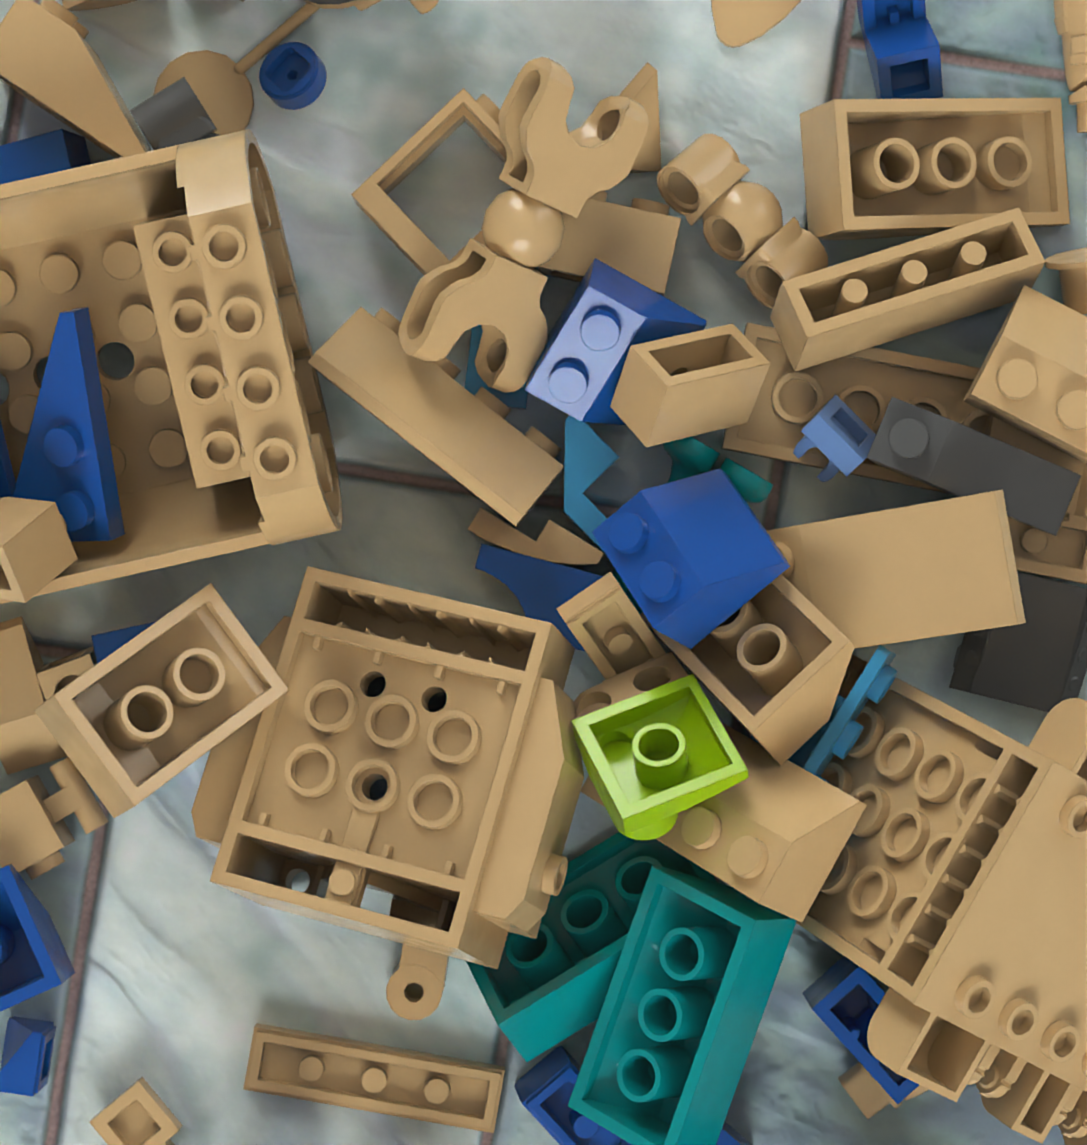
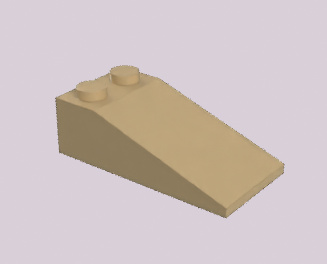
[800,97,1070,241]
[766,489,1026,649]

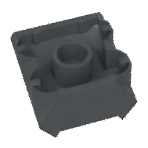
[949,572,1087,712]

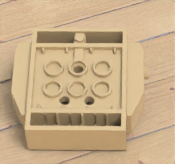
[191,566,584,970]

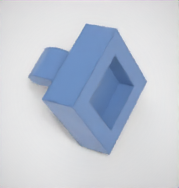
[793,394,876,482]

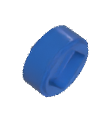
[259,42,327,110]

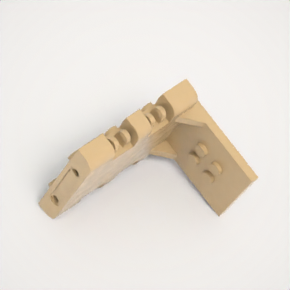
[796,654,1087,1145]

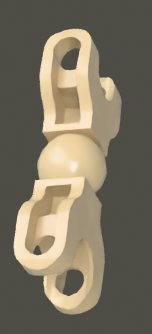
[398,57,649,393]

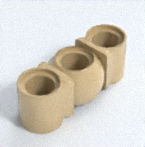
[657,134,828,309]

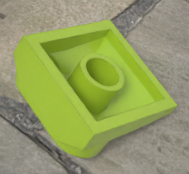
[571,674,749,840]

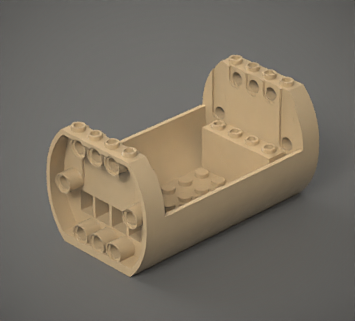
[0,129,343,604]

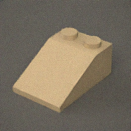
[0,0,152,159]
[34,583,289,818]

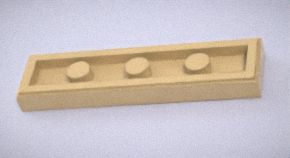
[243,1023,505,1133]

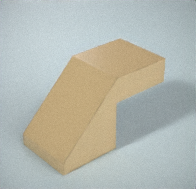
[0,616,68,775]

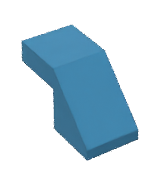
[563,415,619,558]

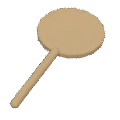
[153,3,320,135]

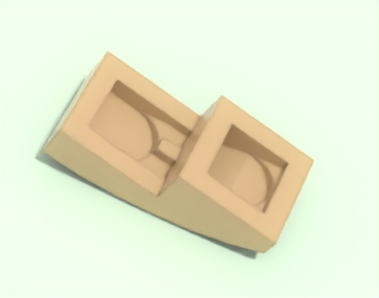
[467,508,604,565]

